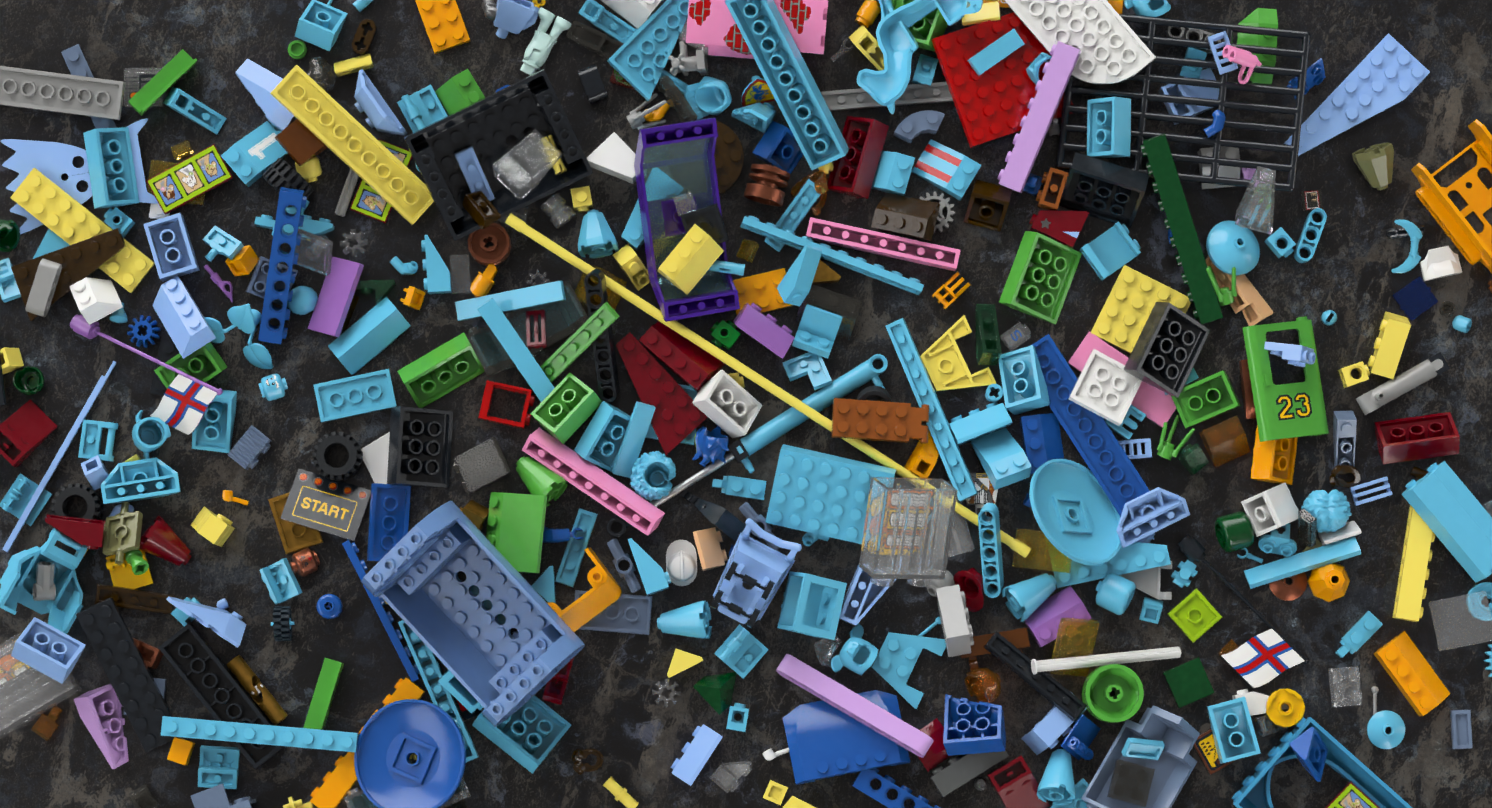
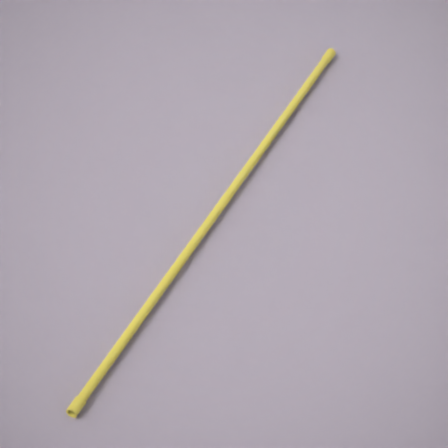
[505,213,1031,558]

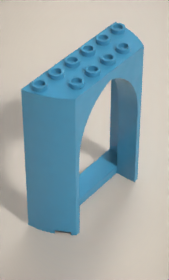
[1231,717,1412,808]

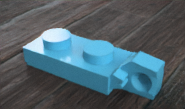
[712,475,766,500]
[1335,611,1383,658]

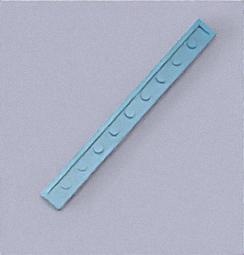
[740,215,924,295]
[886,318,978,502]
[161,716,358,752]

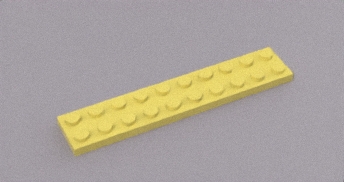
[270,65,434,225]

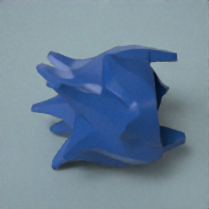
[692,426,730,467]

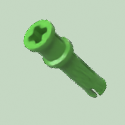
[125,550,149,575]

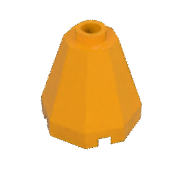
[1307,563,1350,602]

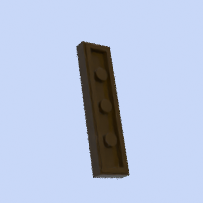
[95,584,175,615]

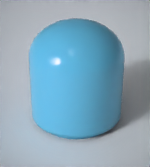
[1452,315,1472,333]

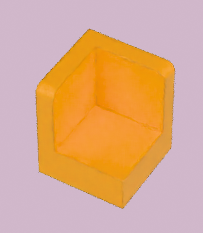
[225,245,259,276]
[167,737,195,765]

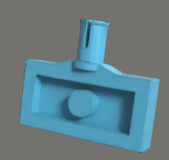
[202,226,244,262]

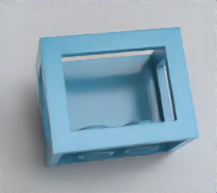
[777,571,847,640]

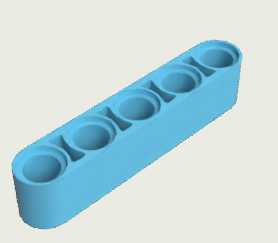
[978,503,1004,598]

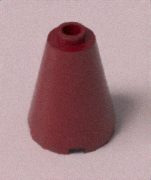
[139,516,192,566]

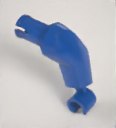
[543,525,584,543]

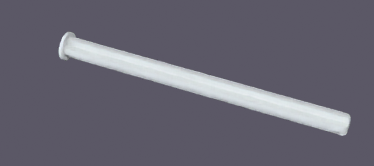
[1031,646,1181,675]

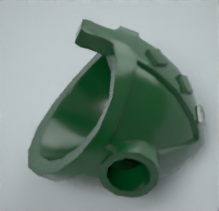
[0,219,20,252]

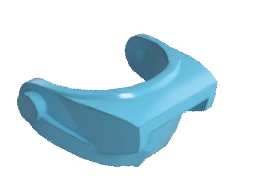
[1026,52,1052,85]

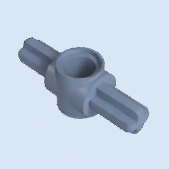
[739,502,780,551]
[607,538,641,593]

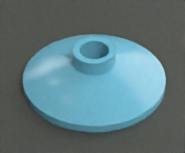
[1367,710,1405,749]

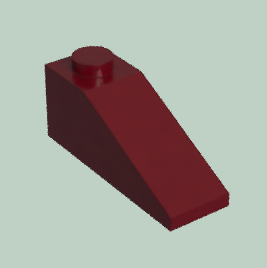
[45,514,106,549]

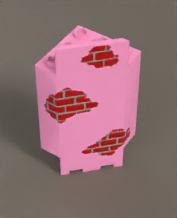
[686,0,828,59]

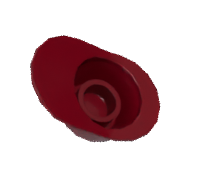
[954,568,984,612]

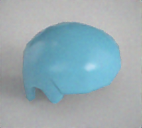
[288,286,318,315]

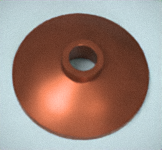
[1269,572,1307,601]

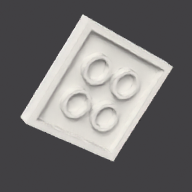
[1068,349,1142,426]

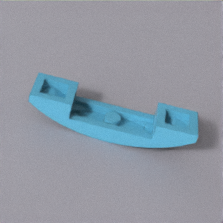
[578,0,638,44]

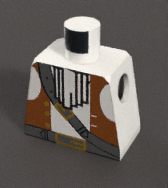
[966,473,998,516]

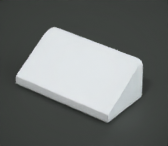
[1318,521,1362,545]

